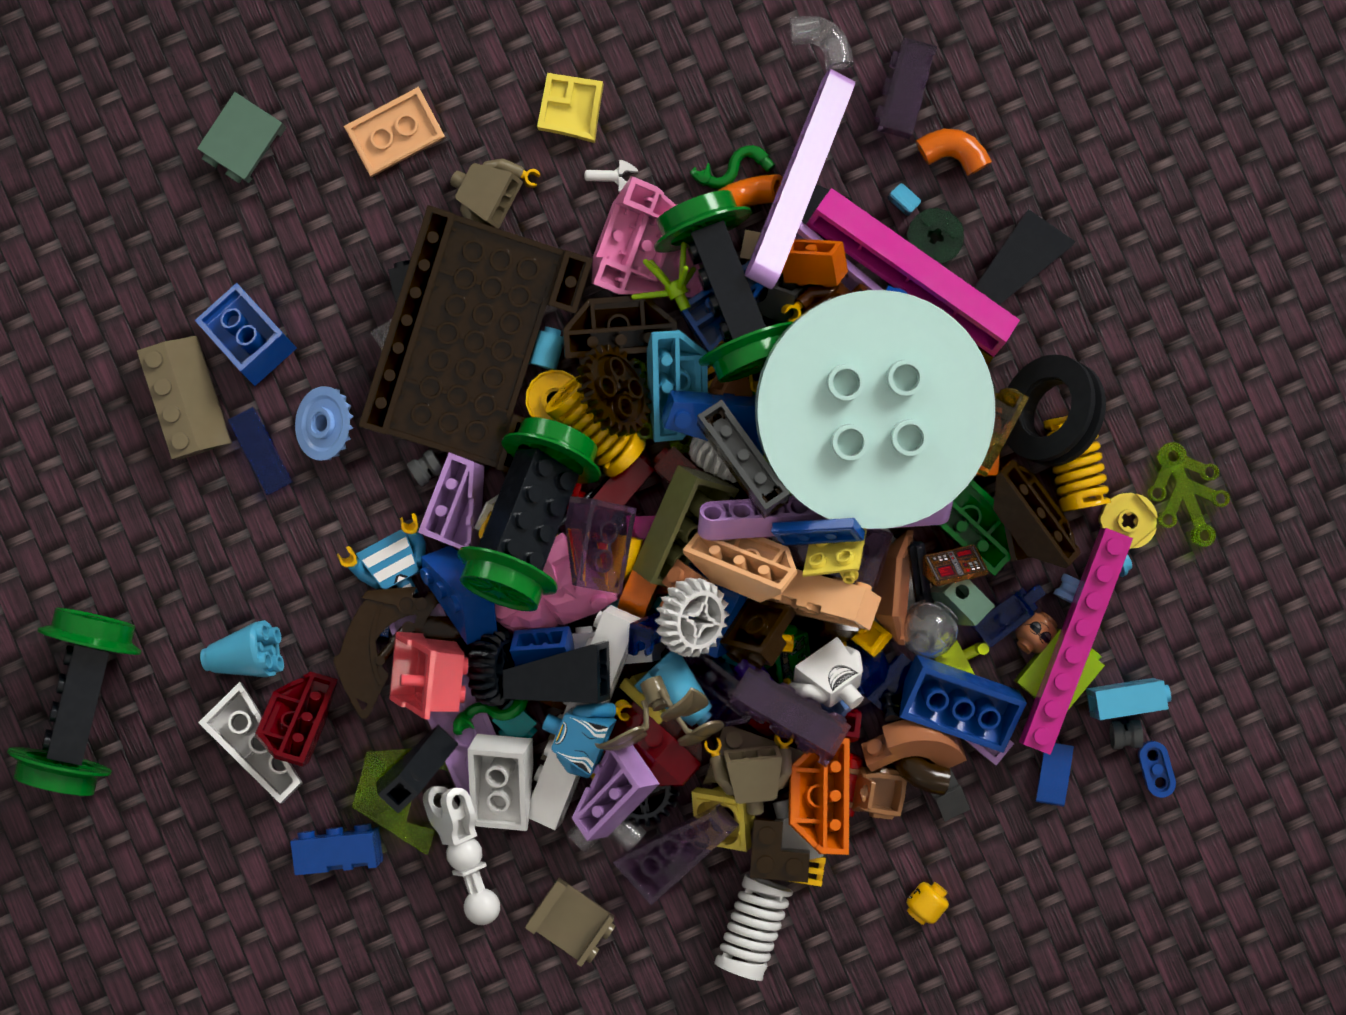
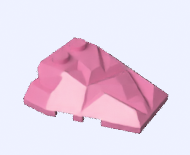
[495,533,624,634]

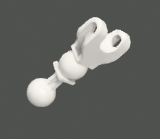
[423,786,500,925]

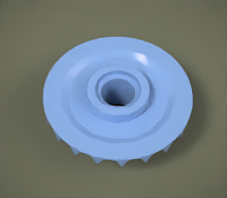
[295,386,354,461]

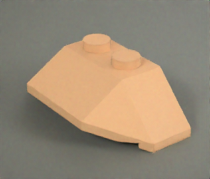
[683,532,797,603]

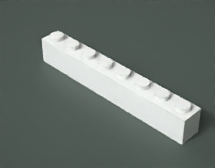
[529,605,642,830]

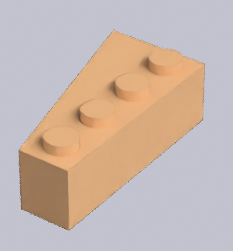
[768,569,881,630]

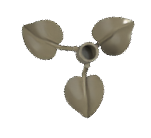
[595,676,724,751]

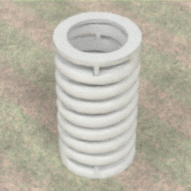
[714,874,793,981]

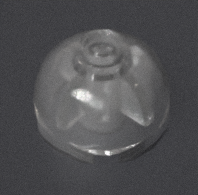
[902,600,959,658]

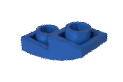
[1036,743,1074,807]

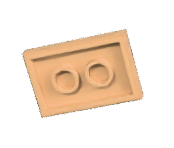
[344,87,446,177]

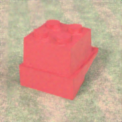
[389,632,468,719]

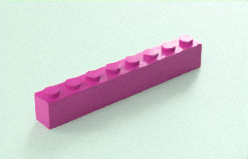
[806,188,1020,357]
[1019,528,1133,755]

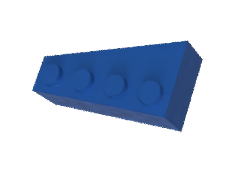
[661,390,764,456]

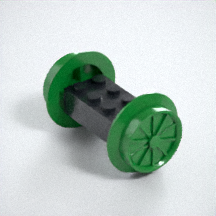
[654,190,793,383]
[457,417,601,612]
[7,608,142,796]

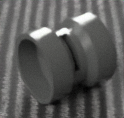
[407,448,443,487]
[1109,720,1143,750]

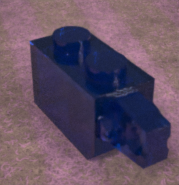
[971,584,1046,648]

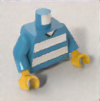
[337,513,426,595]

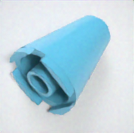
[634,651,712,727]

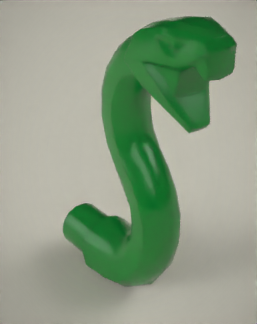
[690,145,775,189]
[453,699,528,735]

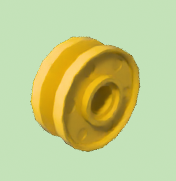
[525,370,576,422]

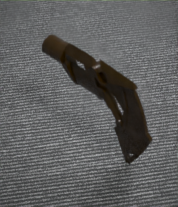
[333,586,500,719]

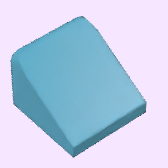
[888,183,921,216]

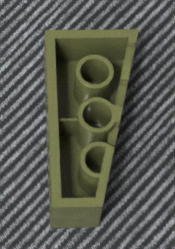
[632,465,740,587]

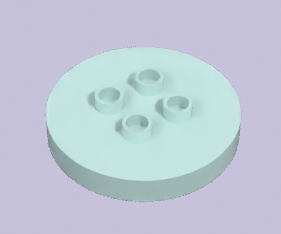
[755,290,995,529]

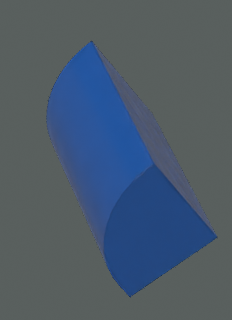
[510,626,574,666]

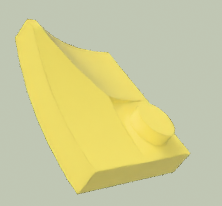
[537,73,604,143]

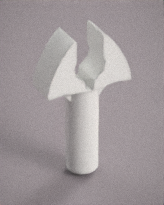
[584,160,638,193]

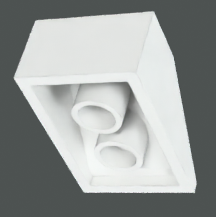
[467,734,533,831]

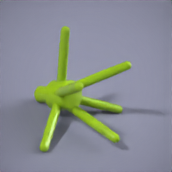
[631,241,696,311]

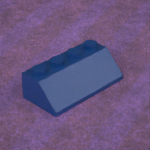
[899,654,1027,753]

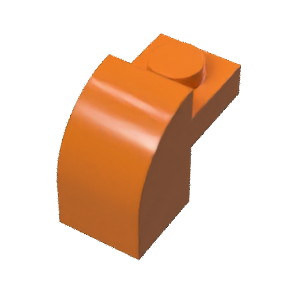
[618,570,660,621]

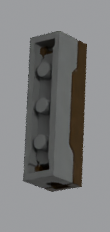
[697,399,790,519]

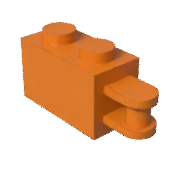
[781,239,848,287]

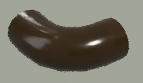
[893,756,951,796]

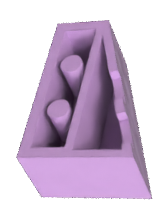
[418,453,485,549]
[572,745,660,841]

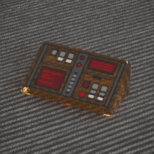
[923,545,988,586]

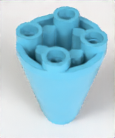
[200,620,284,677]

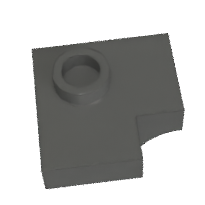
[755,276,806,324]

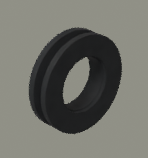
[1001,354,1106,467]

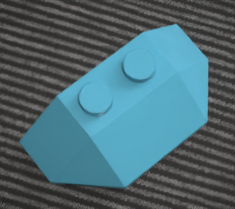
[647,330,708,442]

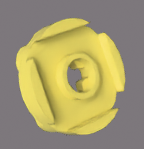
[1098,493,1157,549]

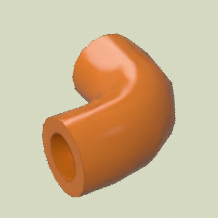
[915,128,992,176]
[718,174,783,207]

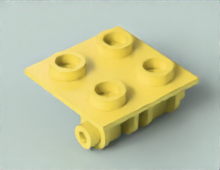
[802,528,867,584]

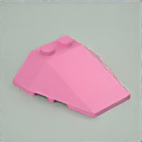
[592,176,703,297]

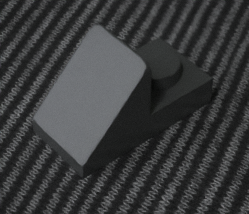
[931,763,970,822]

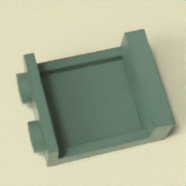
[197,92,287,183]

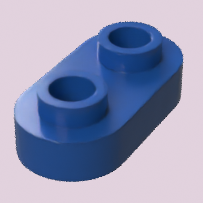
[1138,741,1176,798]

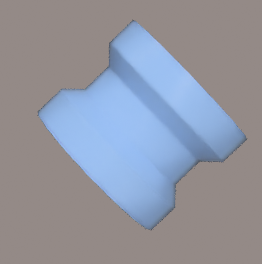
[1053,573,1080,603]

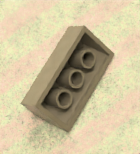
[137,336,232,461]

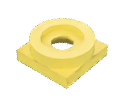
[691,786,755,852]

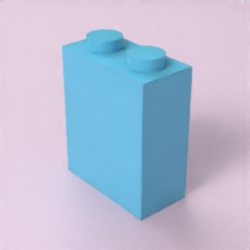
[1086,678,1171,720]

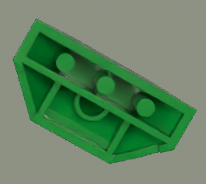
[936,479,1011,576]

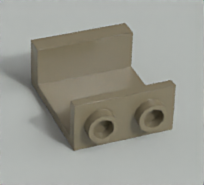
[525,877,616,967]

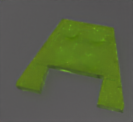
[352,748,449,855]

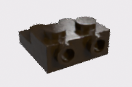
[720,598,796,669]

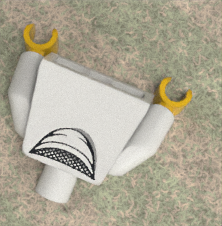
[776,637,864,709]

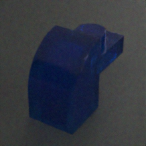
[846,640,889,698]

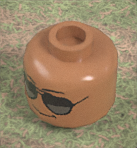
[1015,612,1057,654]

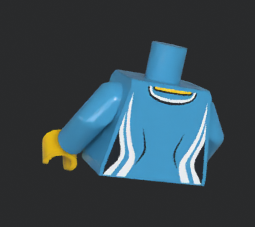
[542,699,632,780]

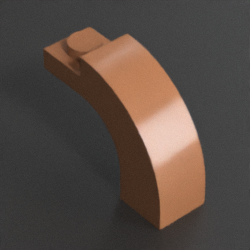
[861,720,967,772]

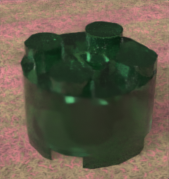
[904,208,964,266]

